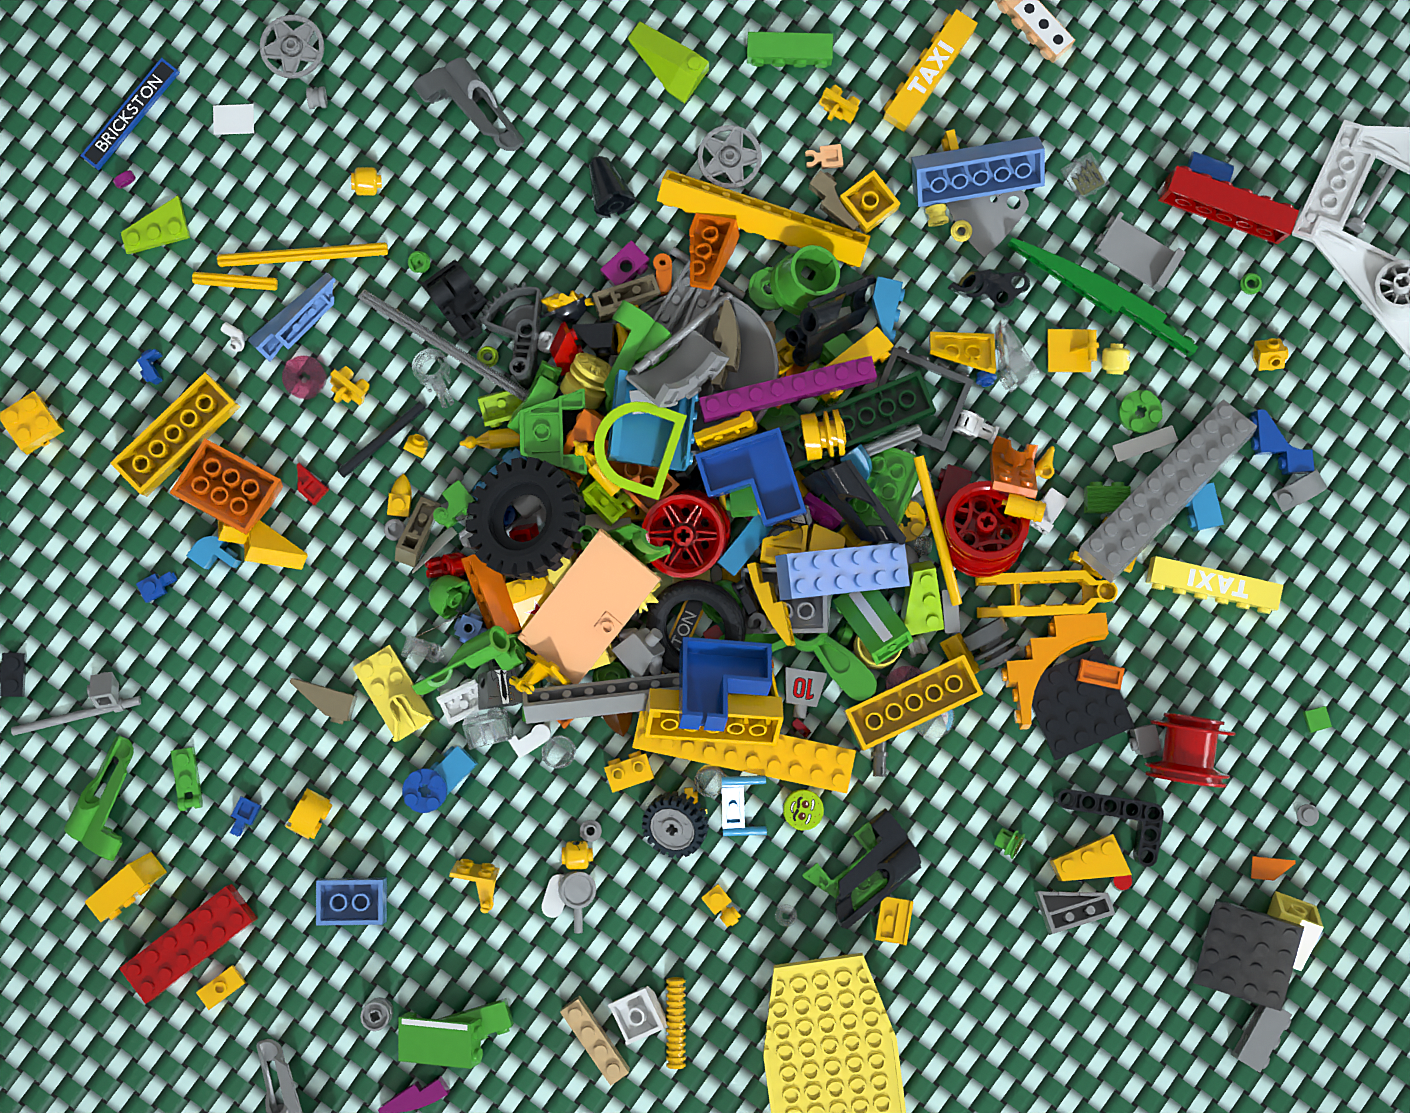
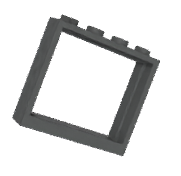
[877,346,974,454]

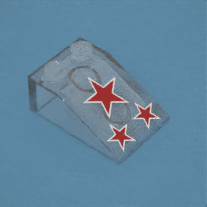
[994,318,1040,393]

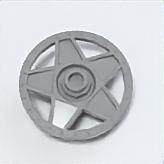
[260,15,324,79]
[698,125,762,189]

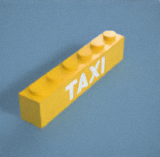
[883,9,978,132]

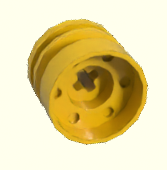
[800,409,846,461]

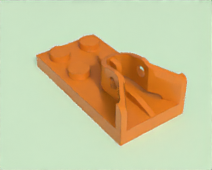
[990,435,1038,499]

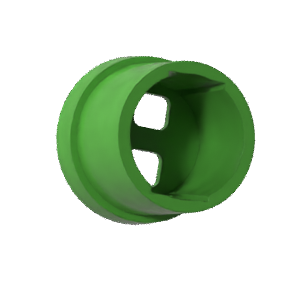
[770,245,840,316]

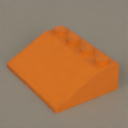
[169,438,283,535]

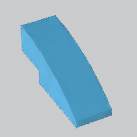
[716,514,773,576]

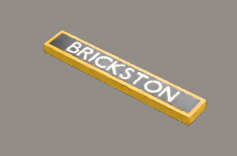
[638,600,704,712]

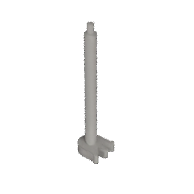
[1344,165,1397,236]

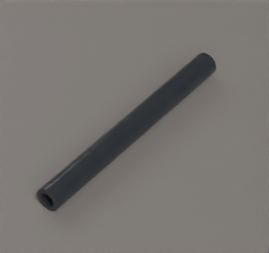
[337,401,426,478]

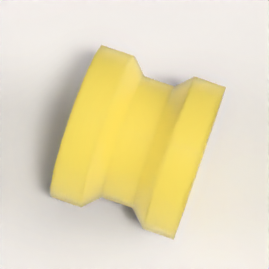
[925,204,949,227]

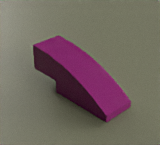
[378,1076,450,1113]

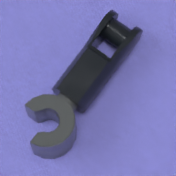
[731,576,773,633]

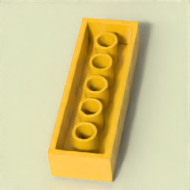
[110,373,241,497]
[843,654,983,751]
[644,688,784,746]

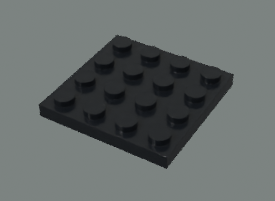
[1031,647,1135,761]
[1193,899,1305,1011]

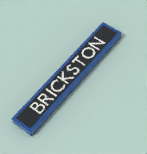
[80,58,180,170]

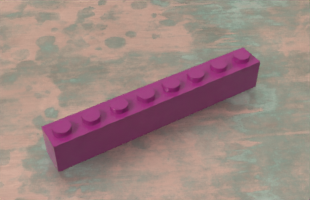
[699,356,877,424]

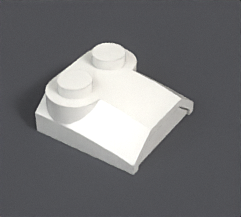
[608,986,667,1045]

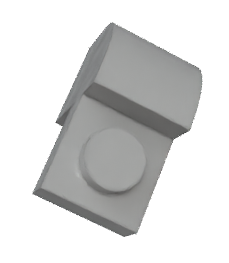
[1272,469,1328,512]

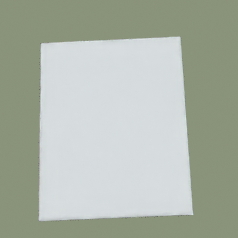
[213,104,254,135]

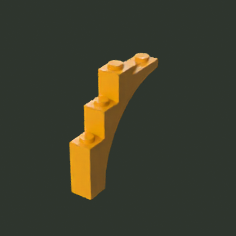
[1001,613,1109,730]

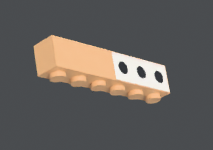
[995,0,1075,63]

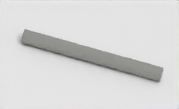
[670,247,746,300]

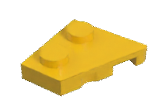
[760,525,808,564]

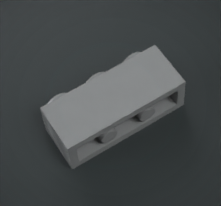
[1231,1005,1292,1072]

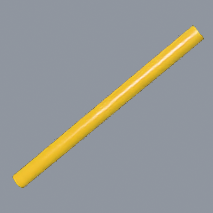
[913,455,962,606]

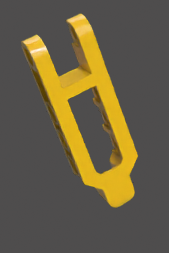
[975,570,1118,618]

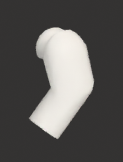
[221,322,245,352]

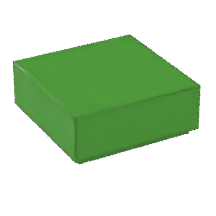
[1303,706,1332,733]

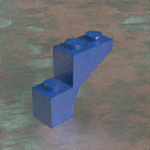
[1249,409,1314,475]

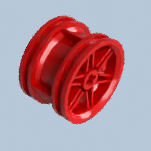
[642,489,731,578]

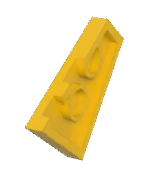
[929,332,996,374]

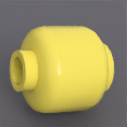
[1101,343,1130,374]

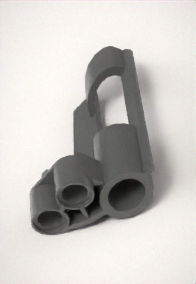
[412,58,525,151]

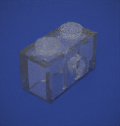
[462,707,513,750]

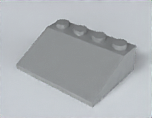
[741,567,832,634]

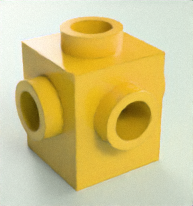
[1252,338,1289,371]

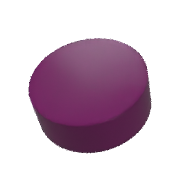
[113,170,136,189]

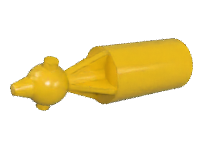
[460,428,520,450]
[573,440,621,497]

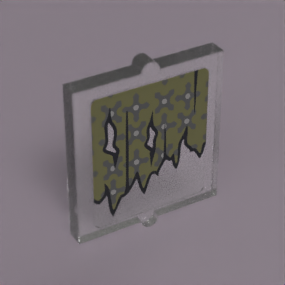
[1060,152,1110,201]

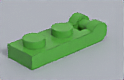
[170,747,203,811]

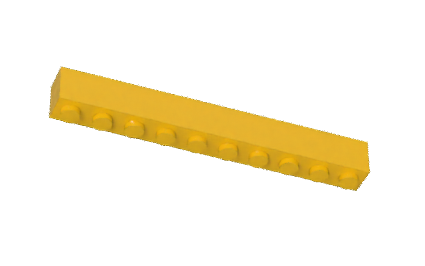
[657,169,870,267]

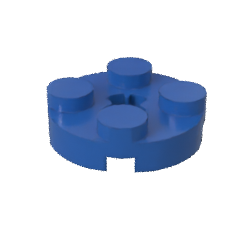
[402,768,448,813]

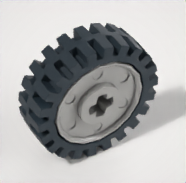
[642,791,709,858]

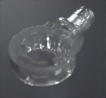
[412,349,454,408]

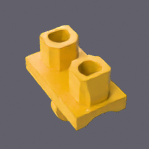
[818,85,860,124]
[330,366,370,406]

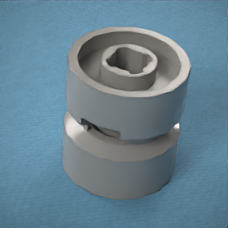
[360,997,394,1031]

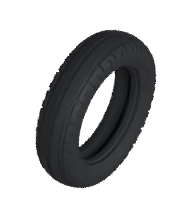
[646,579,746,673]

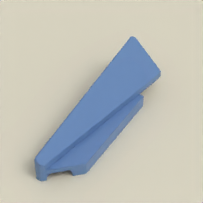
[248,273,336,362]

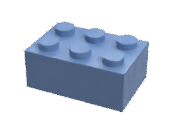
[316,877,387,925]

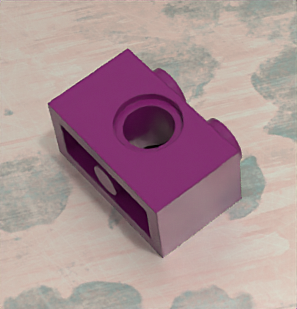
[600,240,650,287]

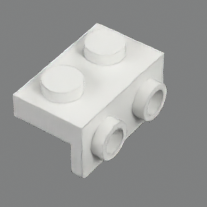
[436,679,481,725]

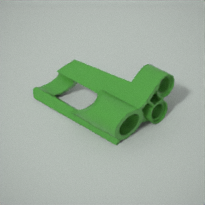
[603,300,674,413]
[572,523,671,565]
[411,626,531,695]
[64,735,134,861]

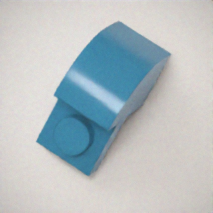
[840,444,872,481]
[186,536,242,570]

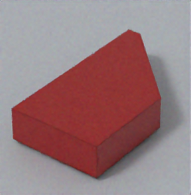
[297,463,329,505]

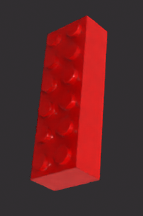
[1158,166,1299,244]
[119,884,258,1004]

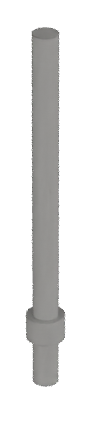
[632,292,733,375]
[11,696,141,736]

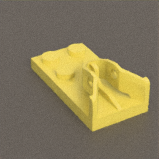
[352,645,435,742]

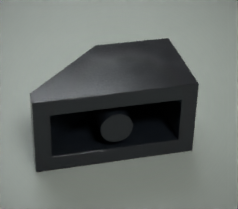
[572,323,618,358]

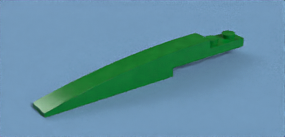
[1007,237,1198,357]

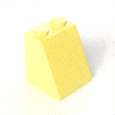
[1267,891,1324,971]

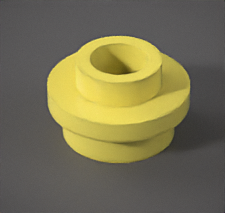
[951,220,972,242]

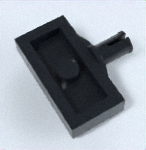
[0,653,27,697]

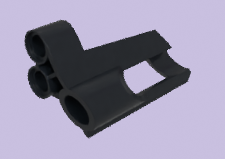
[947,269,1030,308]

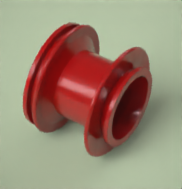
[1144,713,1236,788]

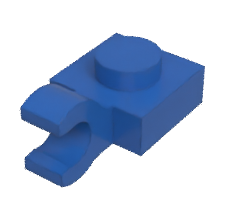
[136,572,178,603]
[230,796,262,837]

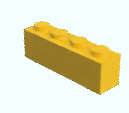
[820,326,894,402]

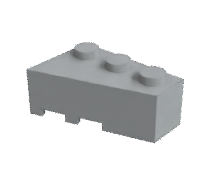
[1035,891,1115,935]

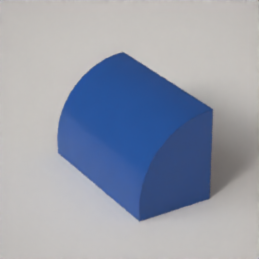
[1187,151,1234,182]

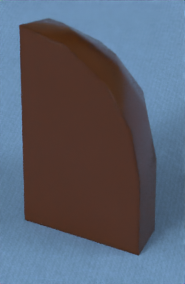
[602,712,633,737]

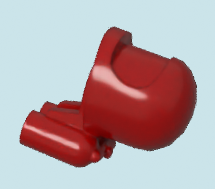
[424,552,467,579]

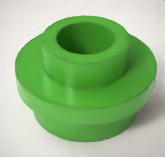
[1240,273,1262,295]

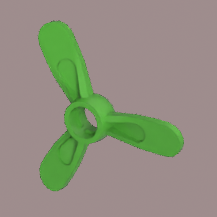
[719,595,877,701]

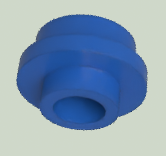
[976,371,997,387]

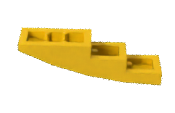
[747,562,796,646]

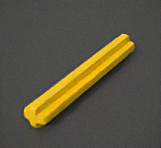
[192,272,278,290]

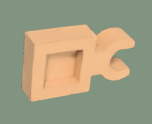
[805,144,843,169]

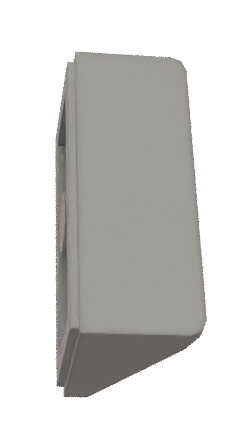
[942,590,961,634]

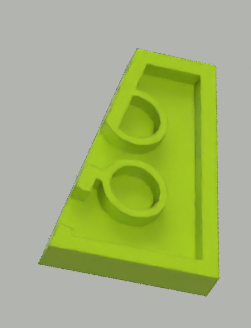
[121,195,190,255]

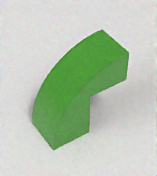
[507,375,559,434]

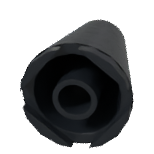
[589,156,635,218]

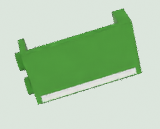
[398,1012,483,1069]

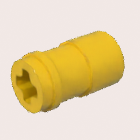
[1002,493,1046,522]

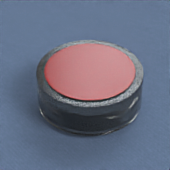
[1110,875,1134,892]

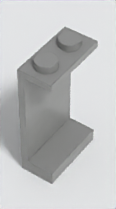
[1094,212,1186,292]

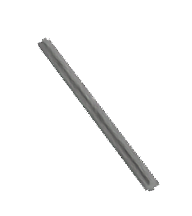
[358,289,529,401]

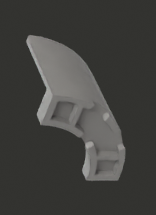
[625,330,730,408]

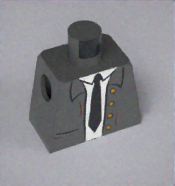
[478,659,523,710]

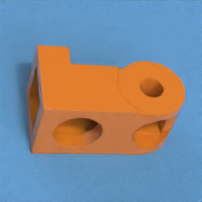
[653,253,672,296]

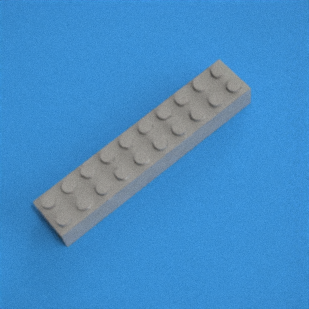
[1078,399,1257,583]

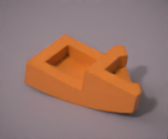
[1251,856,1296,881]

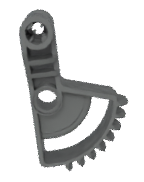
[479,282,543,388]

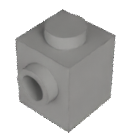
[87,672,119,709]
[1129,724,1162,758]

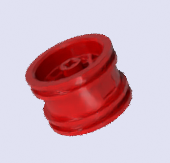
[942,481,1030,578]

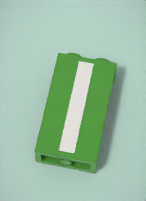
[833,590,914,665]

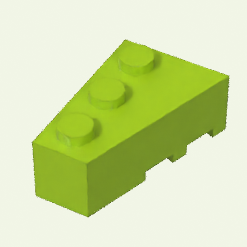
[900,560,944,635]

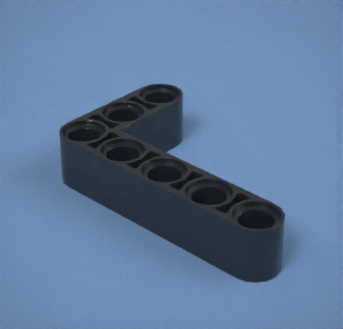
[1054,788,1164,867]

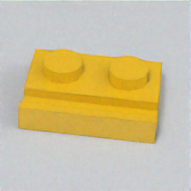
[874,896,914,945]

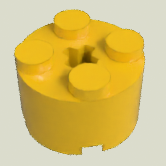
[285,788,333,839]

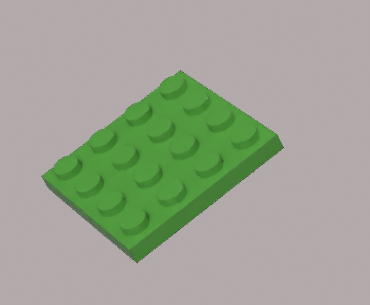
[818,440,927,527]

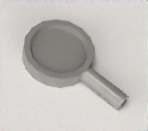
[558,870,596,933]

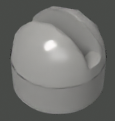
[445,466,464,484]

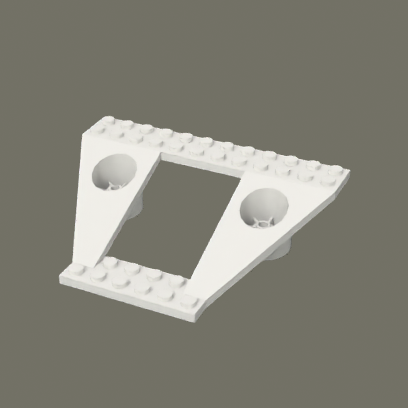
[1292,119,1410,360]

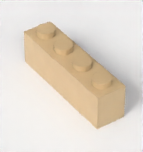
[560,995,630,1086]

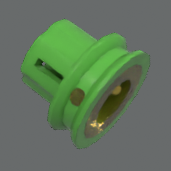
[994,828,1025,859]

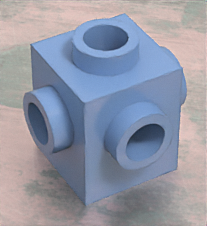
[454,613,487,643]

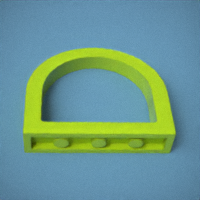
[594,402,687,500]

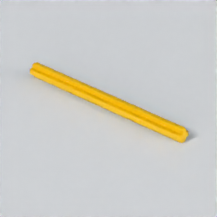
[217,242,388,267]

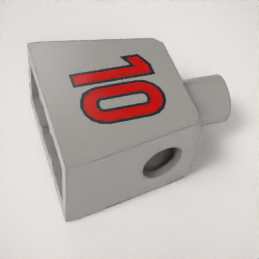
[785,667,827,719]

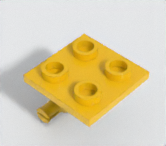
[1047,329,1099,372]
[509,652,571,694]
[449,859,500,913]

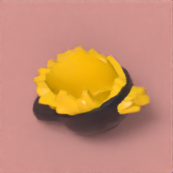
[540,290,594,323]

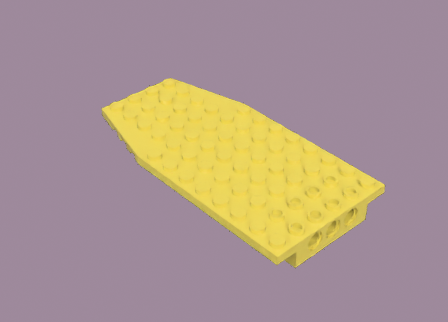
[763,953,906,1113]

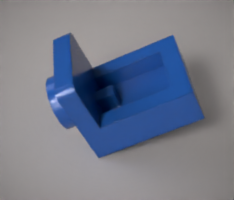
[137,349,163,385]

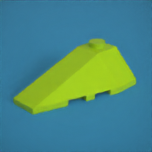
[628,22,709,104]

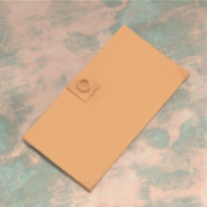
[518,528,661,684]

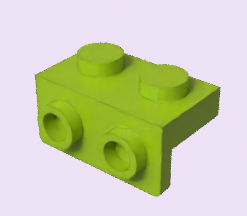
[478,386,523,428]

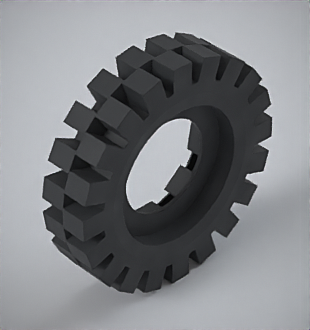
[466,457,586,580]

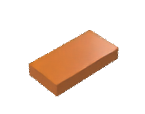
[1076,659,1125,690]

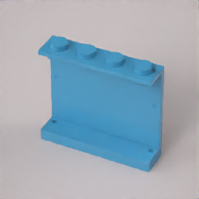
[607,369,699,471]

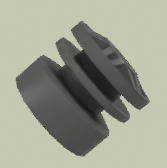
[962,617,1020,671]

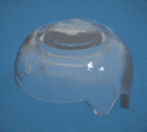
[541,735,577,769]
[694,764,726,797]

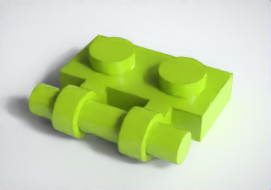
[580,480,636,527]

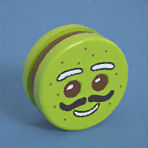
[783,789,824,831]

